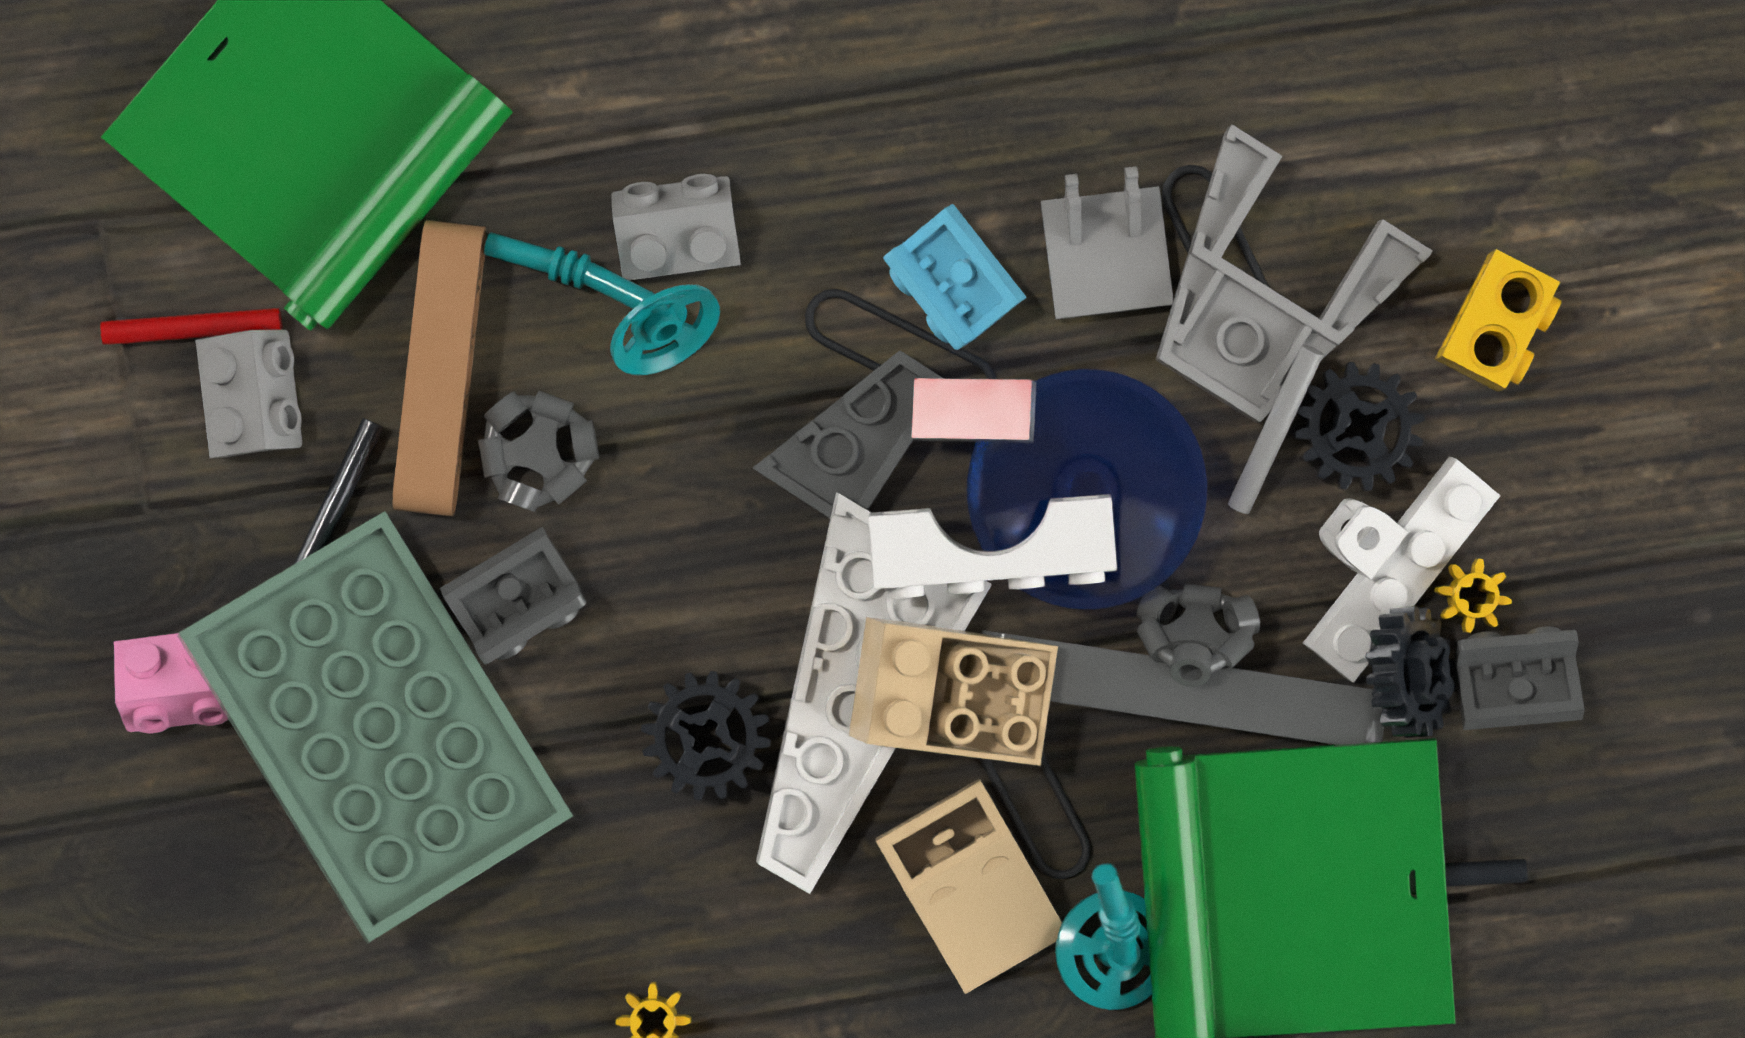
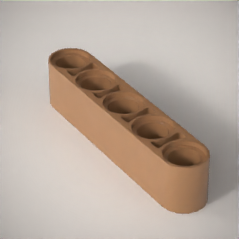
[393,220,486,516]

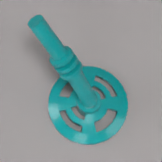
[484,232,720,375]
[1055,864,1152,1010]

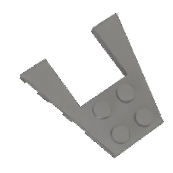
[1156,125,1433,423]

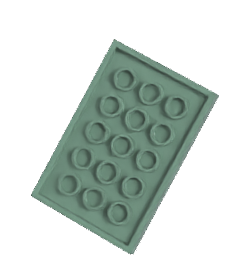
[177,511,573,944]

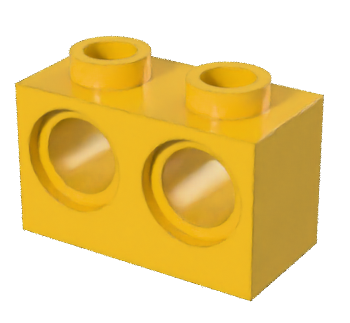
[1434,249,1562,392]

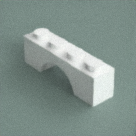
[868,494,1117,598]

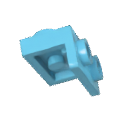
[883,204,1026,350]

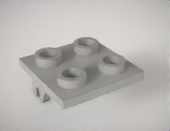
[1041,166,1174,320]

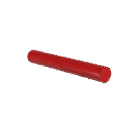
[100,308,282,345]

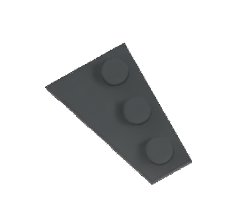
[753,350,944,518]

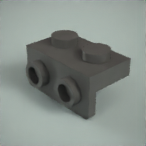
[440,527,587,664]
[1454,626,1585,730]

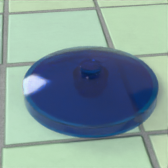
[967,369,1207,609]

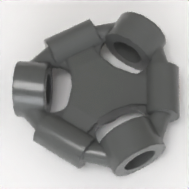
[478,390,599,512]
[1137,583,1260,687]

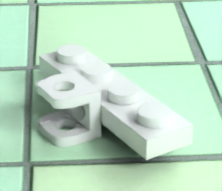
[1303,456,1500,683]

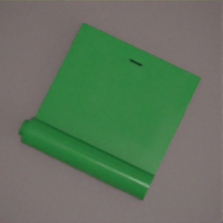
[101,0,513,331]
[1135,738,1456,1038]

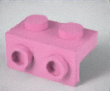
[114,633,228,733]

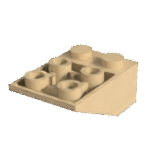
[849,617,1058,766]
[876,779,1062,994]

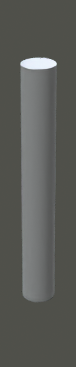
[1228,344,1324,514]

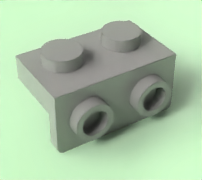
[611,174,741,280]
[196,330,302,458]

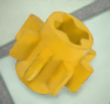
[1434,559,1512,633]
[616,982,691,1038]

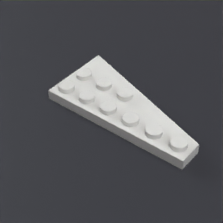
[756,492,992,894]

